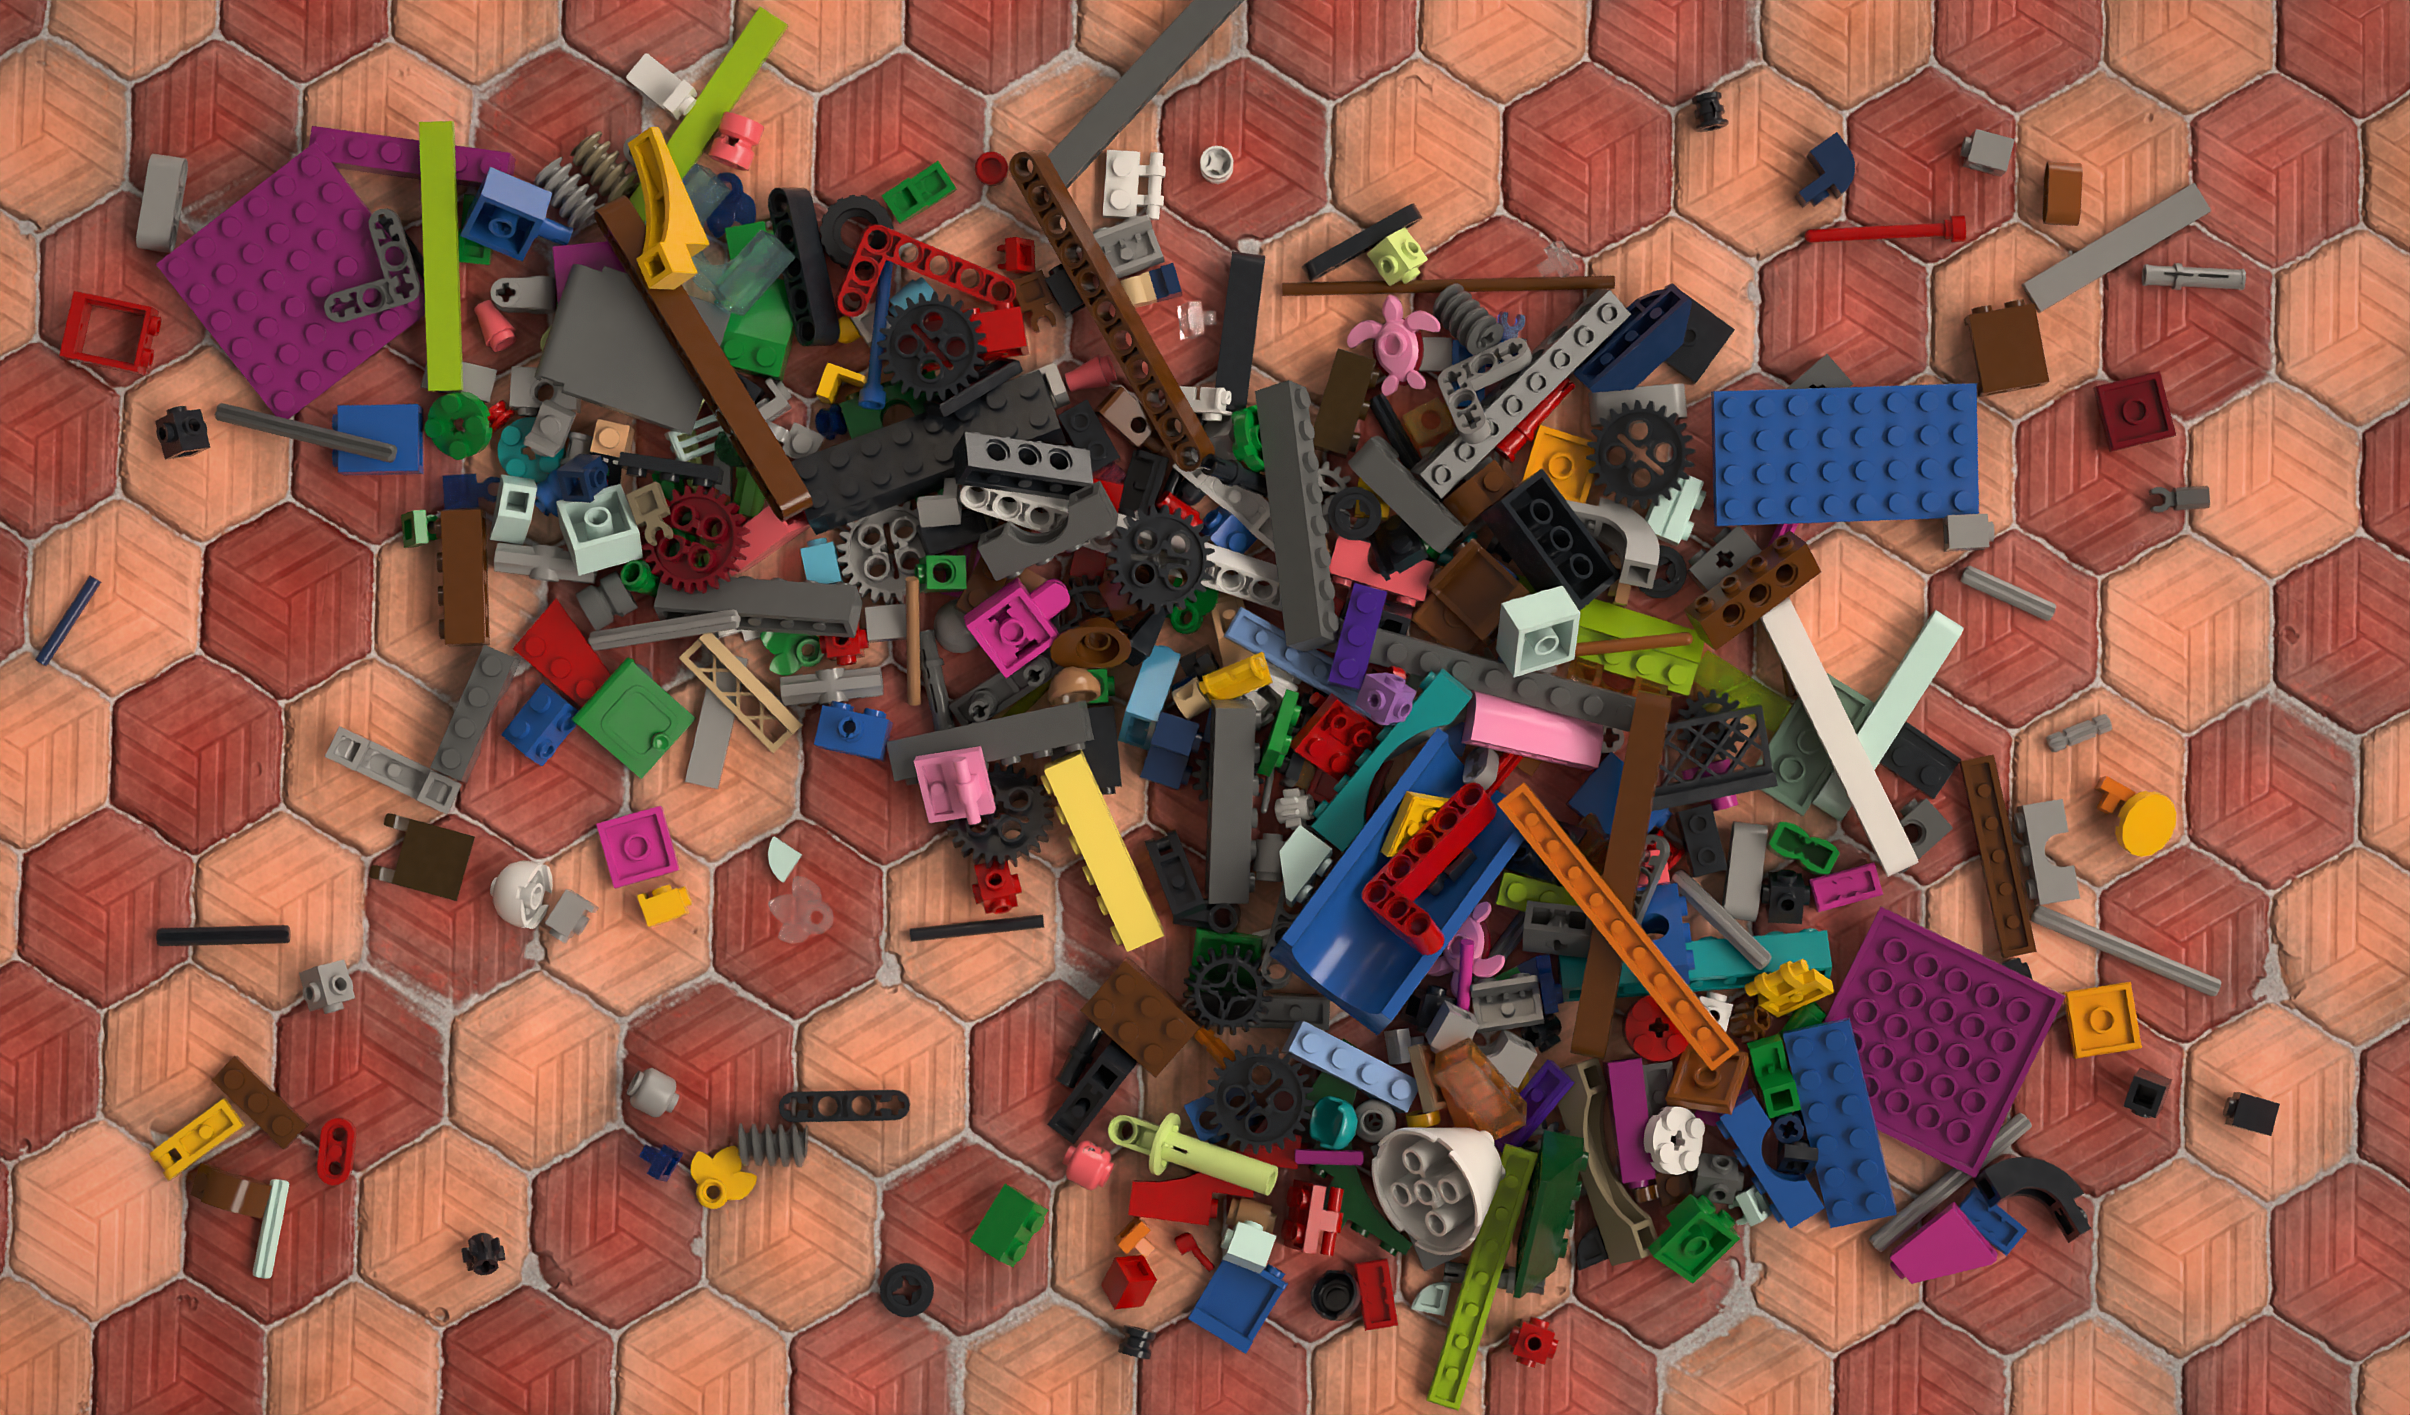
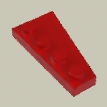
[513,598,611,707]

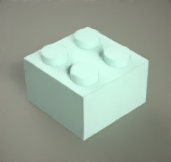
[556,484,643,576]
[1496,586,1580,677]

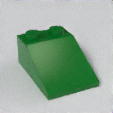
[720,270,795,382]

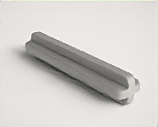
[1961,566,2056,621]

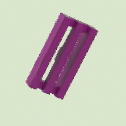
[1295,1149,1363,1165]

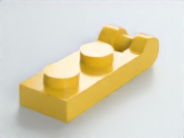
[149,1098,245,1182]

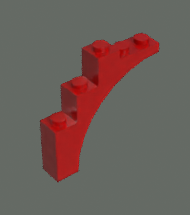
[1128,1066,1308,1226]

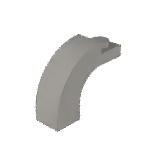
[1566,497,1660,589]

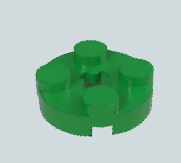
[425,391,492,460]
[1231,405,1265,473]

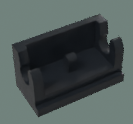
[1118,449,1169,519]

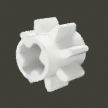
[1275,788,1315,830]

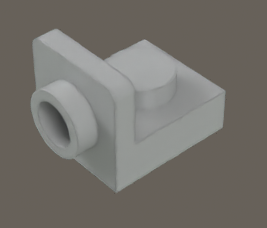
[756,377,792,423]
[523,399,576,457]

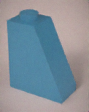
[1118,645,1181,751]

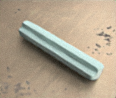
[253,1179,289,1279]

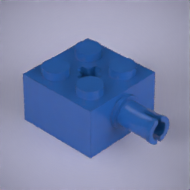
[460,167,573,261]
[814,701,893,762]

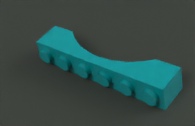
[1311,668,1473,852]

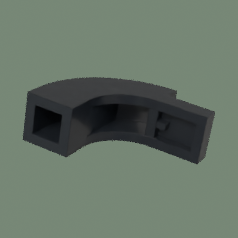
[1973,1157,2091,1243]

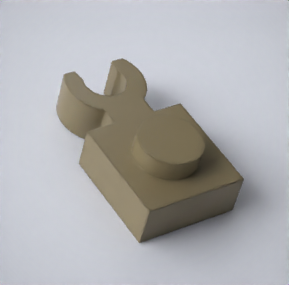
[626,481,673,546]

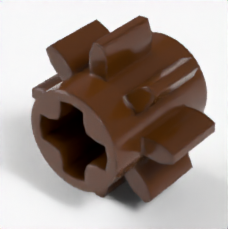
[1728,1000,1771,1044]

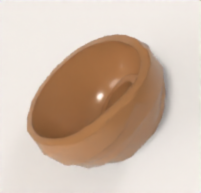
[1048,666,1101,705]

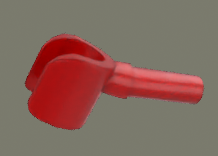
[1174,1232,1215,1272]

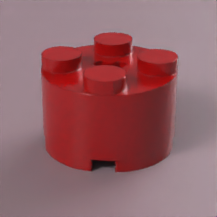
[1622,995,1689,1061]

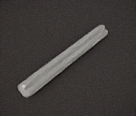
[588,609,741,651]

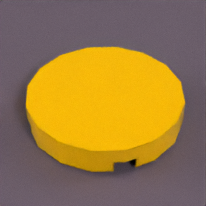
[2115,791,2177,857]

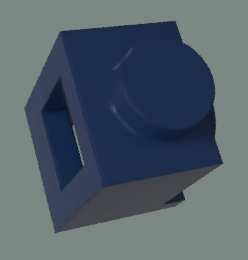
[556,454,608,503]

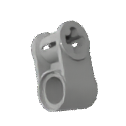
[490,276,556,314]

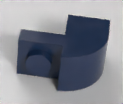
[1795,132,1855,208]

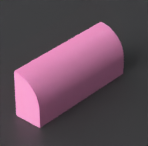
[1461,690,1603,771]

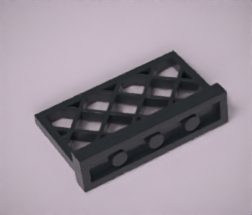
[1629,704,1778,811]

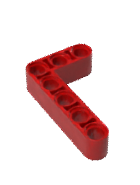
[835,224,1016,317]
[1361,782,1497,955]

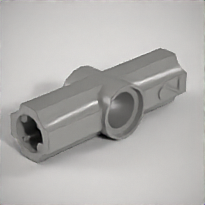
[494,543,598,584]
[780,666,884,706]

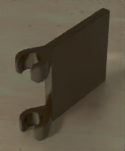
[369,813,475,901]

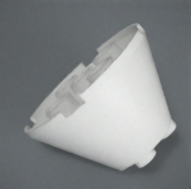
[1372,1127,1506,1255]

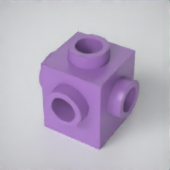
[1355,673,1416,725]

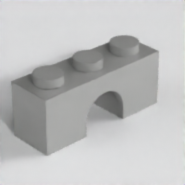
[2014,799,2080,906]
[1425,1000,1537,1088]

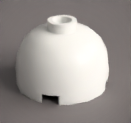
[490,860,553,929]

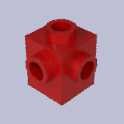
[819,618,869,666]
[972,861,1022,914]
[1507,1316,1559,1368]

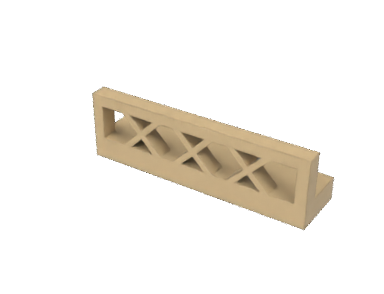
[679,633,803,753]

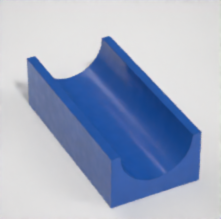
[1269,728,1547,1036]

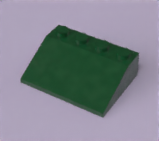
[1513,1130,1589,1298]

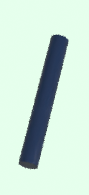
[35,575,101,666]

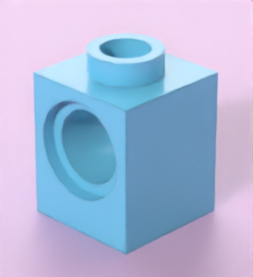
[800,538,844,584]

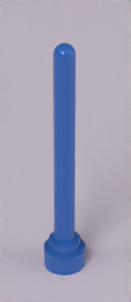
[858,260,893,410]

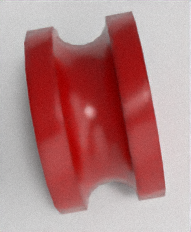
[487,400,515,432]

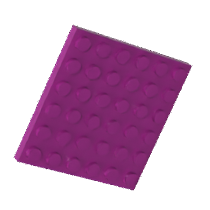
[156,142,425,419]
[1823,906,2065,1178]

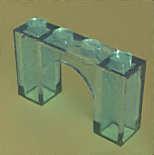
[644,163,795,316]

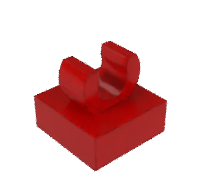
[997,237,1036,275]

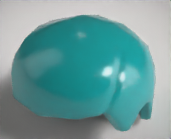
[1310,1096,1358,1151]

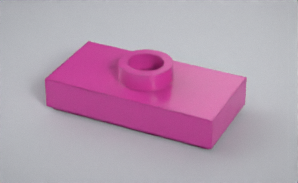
[1808,862,1883,912]

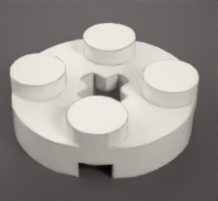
[1644,1106,1705,1175]

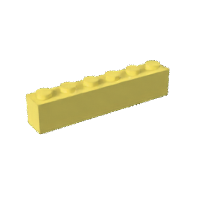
[1041,749,1164,952]

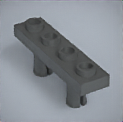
[948,646,1064,726]

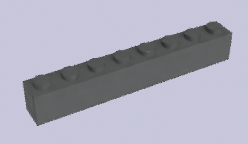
[1255,380,1339,652]

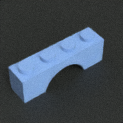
[1281,1021,1418,1113]

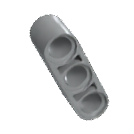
[136,154,188,253]
[1588,384,1688,427]
[1722,821,1768,922]

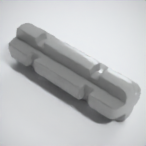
[2046,714,2112,752]

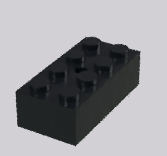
[1480,468,1620,611]

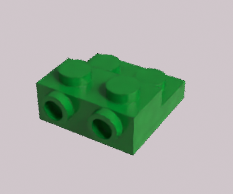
[1648,1194,1741,1284]

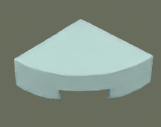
[768,836,802,883]
[1411,1282,1451,1316]

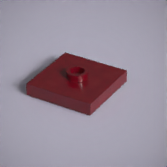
[2093,371,2176,452]

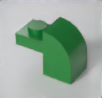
[1747,1034,1801,1119]

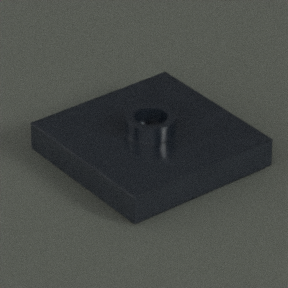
[1664,292,1735,384]

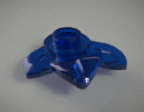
[692,172,756,238]

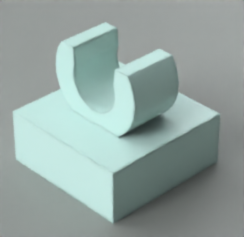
[1728,1185,1773,1227]

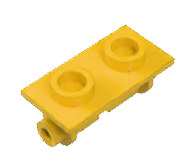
[1199,652,1273,705]

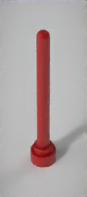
[1804,215,1966,243]

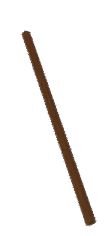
[1282,276,1615,296]

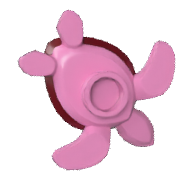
[1347,294,1440,396]
[1427,902,1505,999]

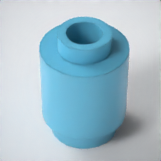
[888,276,939,318]

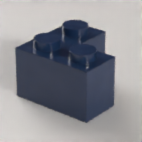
[1140,712,1204,791]

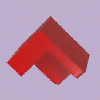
[1101,1255,1157,1310]

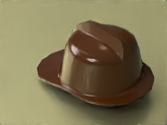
[1050,617,1131,668]

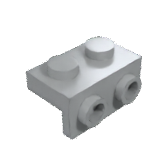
[1092,215,1165,279]

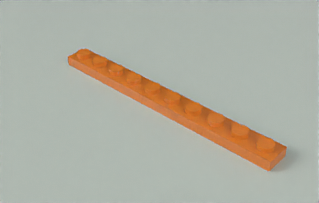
[1497,782,1739,1071]

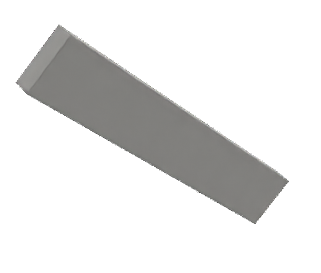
[2022,183,2211,313]

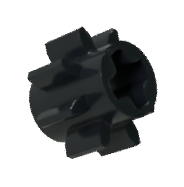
[1520,1009,1562,1053]
[461,1233,505,1275]

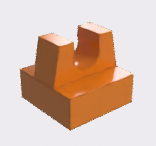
[2094,776,2136,815]
[1114,1216,1155,1258]

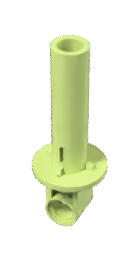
[1108,1113,1278,1196]

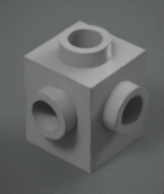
[299,960,355,1014]

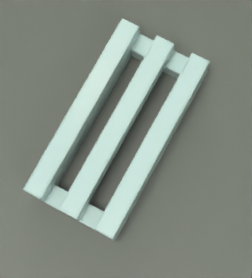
[664,414,731,462]

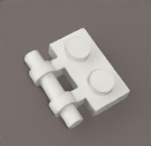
[1103,150,1166,220]

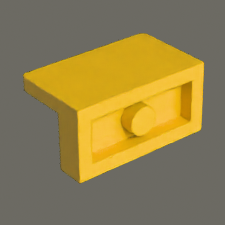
[816,362,867,406]

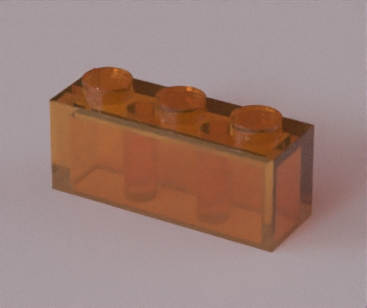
[1433,1037,1527,1141]

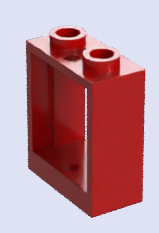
[59,291,162,376]

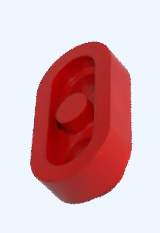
[317,1118,357,1185]

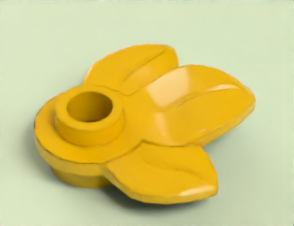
[690,1146,757,1209]

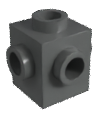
[1692,1153,1744,1205]

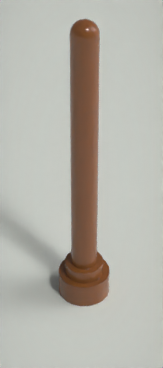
[1575,632,1693,657]

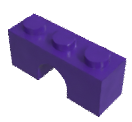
[1328,583,1387,693]

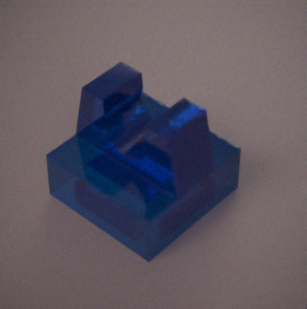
[639,1144,684,1182]

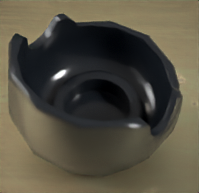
[1310,1269,1361,1321]

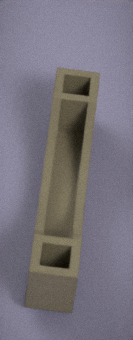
[1558,1058,1658,1266]

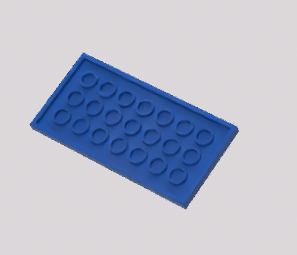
[1711,383,1979,526]

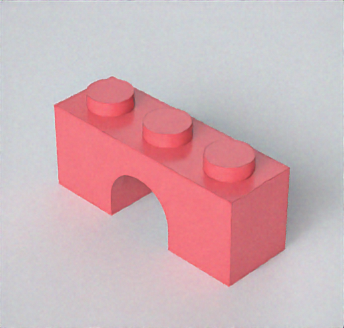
[1329,536,1435,607]

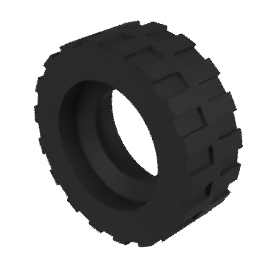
[820,195,894,271]

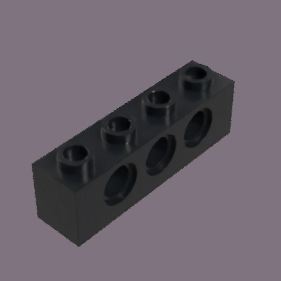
[952,432,1094,500]

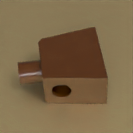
[1094,387,1165,455]

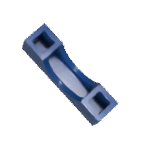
[1715,1089,1825,1229]

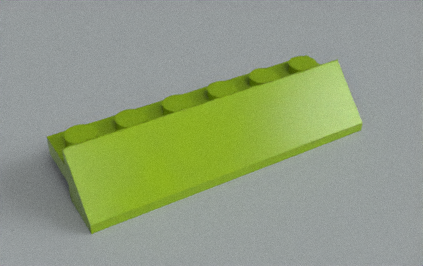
[1515,574,1704,697]

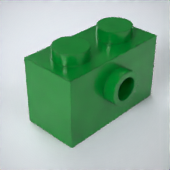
[969,1184,1049,1267]

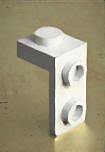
[626,53,698,120]

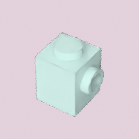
[1220,1220,1276,1274]

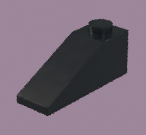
[1047,1040,1138,1145]

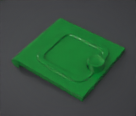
[572,657,696,779]

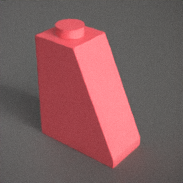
[714,506,811,576]

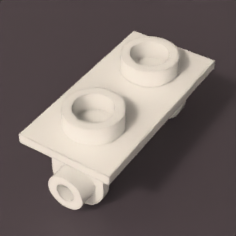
[1177,386,1233,422]

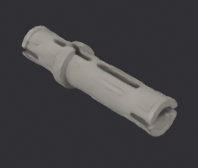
[2142,263,2246,290]

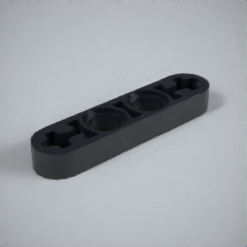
[1302,203,1422,282]
[779,1090,911,1122]

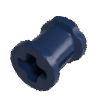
[1773,1110,1804,1144]

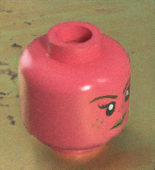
[1062,1140,1115,1191]

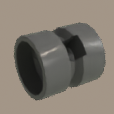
[575,571,638,631]

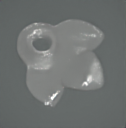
[768,876,834,943]

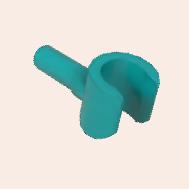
[1437,531,1478,566]

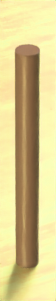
[905,576,921,706]

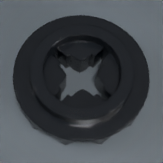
[1328,487,1382,540]
[1638,545,1687,598]
[880,1263,934,1317]

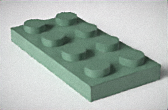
[1755,673,1874,816]

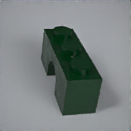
[839,369,938,439]

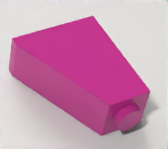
[1890,1202,1998,1284]

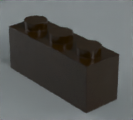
[1313,348,1380,459]

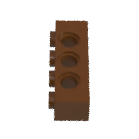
[1684,530,1821,651]

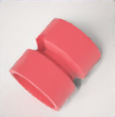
[708,112,764,171]

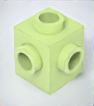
[1367,227,1428,286]

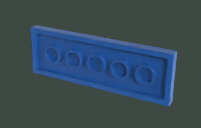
[1783,1017,1897,1228]

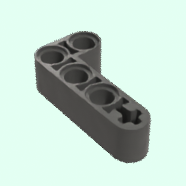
[1348,436,1464,553]

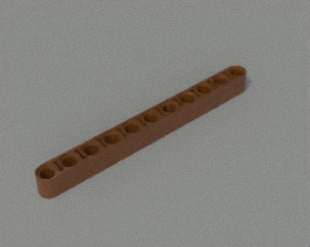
[1009,150,1215,472]
[593,195,813,522]
[1570,690,1672,1060]

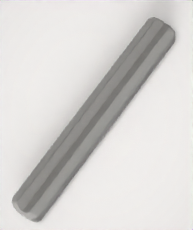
[1669,869,1772,970]

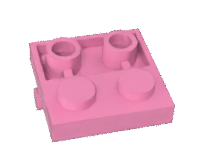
[914,746,996,825]

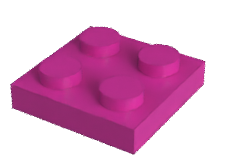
[596,806,680,889]

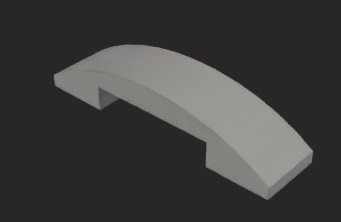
[325,726,462,814]

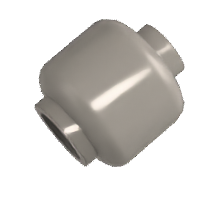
[627,1068,679,1118]
[1355,1099,1397,1143]

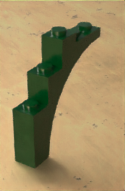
[1304,1038,1412,1256]

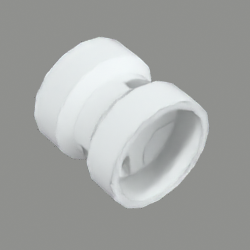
[1200,146,1233,184]

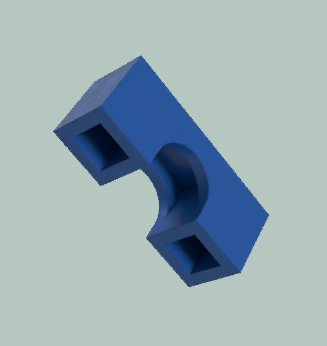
[1637,883,1695,984]

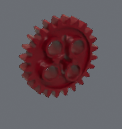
[642,485,750,594]

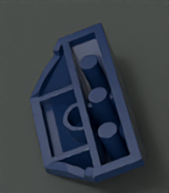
[1573,283,1692,393]

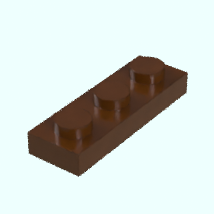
[212,1056,309,1150]

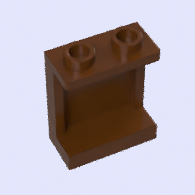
[1964,299,2050,397]
[1427,538,1531,646]

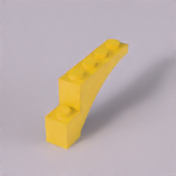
[627,127,710,290]

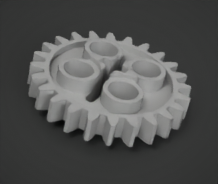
[837,501,946,605]

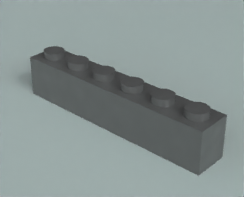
[654,575,863,638]
[886,700,1094,786]
[1204,700,1261,904]

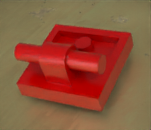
[1290,692,1381,781]
[1281,1179,1344,1256]

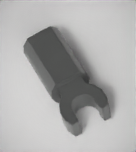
[2149,486,2210,513]

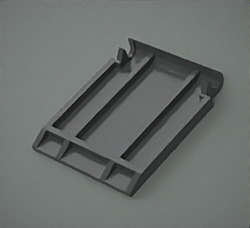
[534,264,732,435]

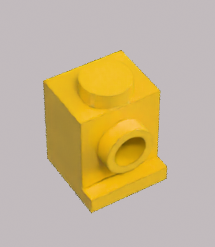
[637,884,692,927]

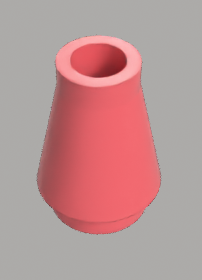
[474,300,517,352]
[1065,355,1117,392]

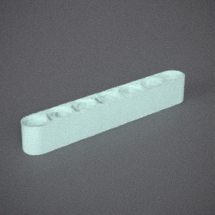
[1812,610,1964,821]

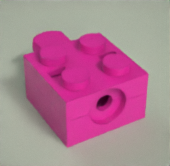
[963,577,1070,678]

